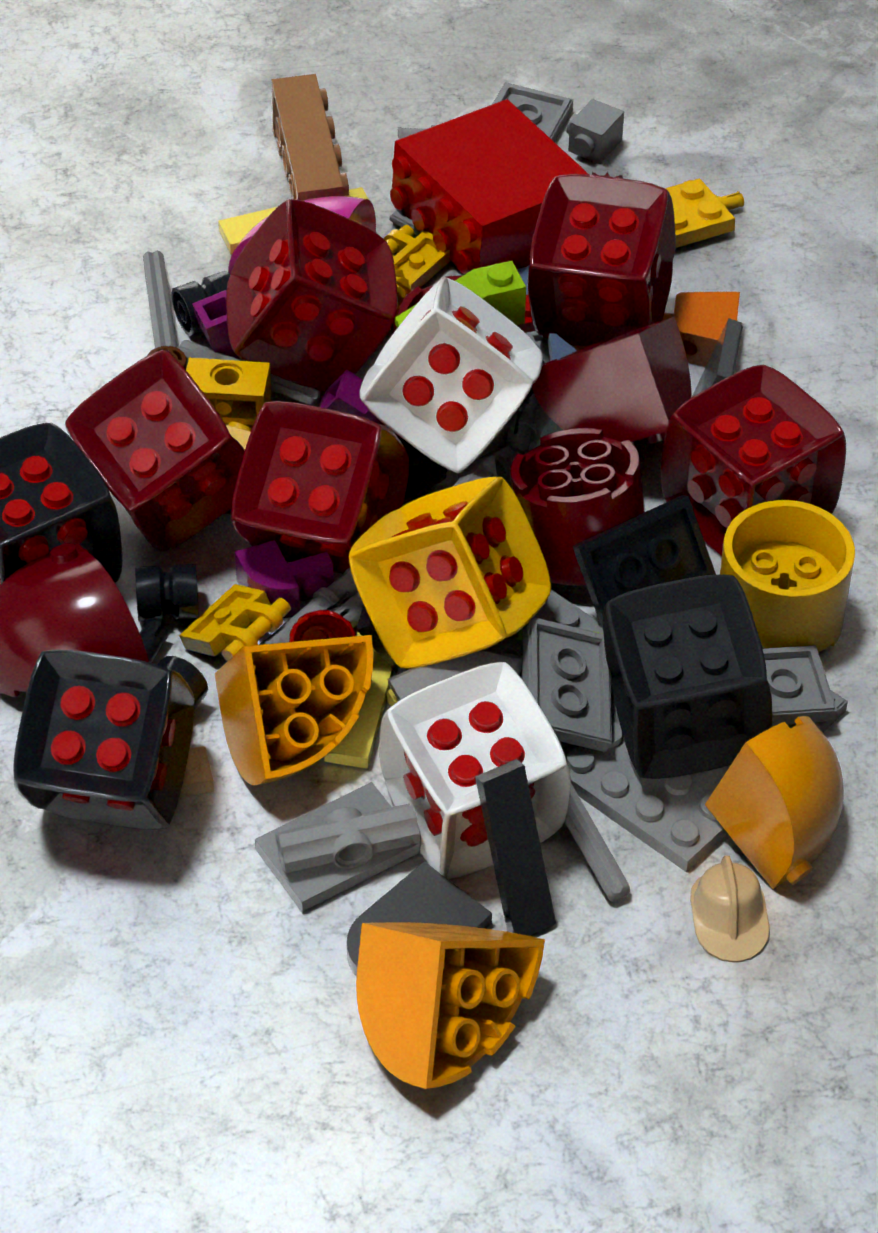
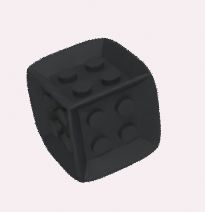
[603,574,772,779]

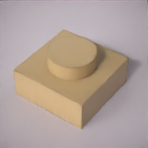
[179,746,214,798]

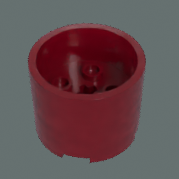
[511,428,645,586]

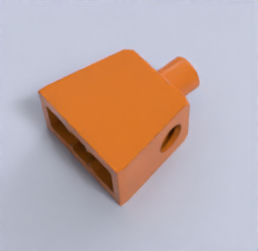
[663,292,740,367]

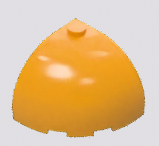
[215,635,373,785]
[705,716,844,890]
[356,922,545,1089]

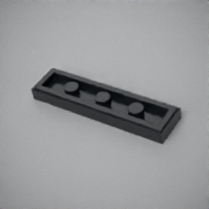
[475,759,556,936]

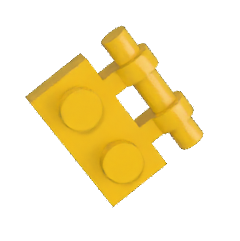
[384,225,451,290]
[179,584,291,661]

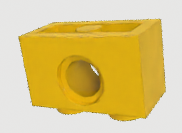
[186,357,271,425]

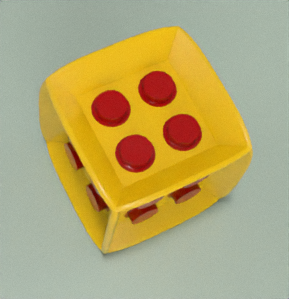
[349,477,551,668]

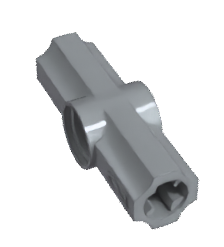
[275,804,420,873]

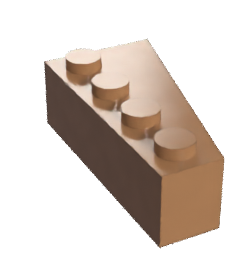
[272,74,349,201]

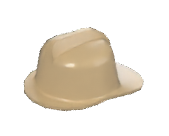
[690,856,769,962]

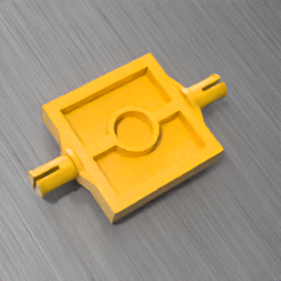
[665,178,744,248]

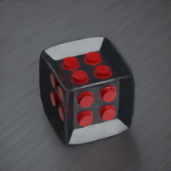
[0,423,123,585]
[13,650,194,829]

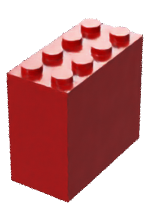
[390,99,590,274]

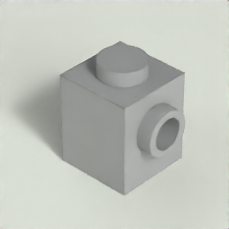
[566,99,624,164]

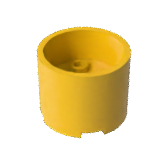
[720,500,855,653]

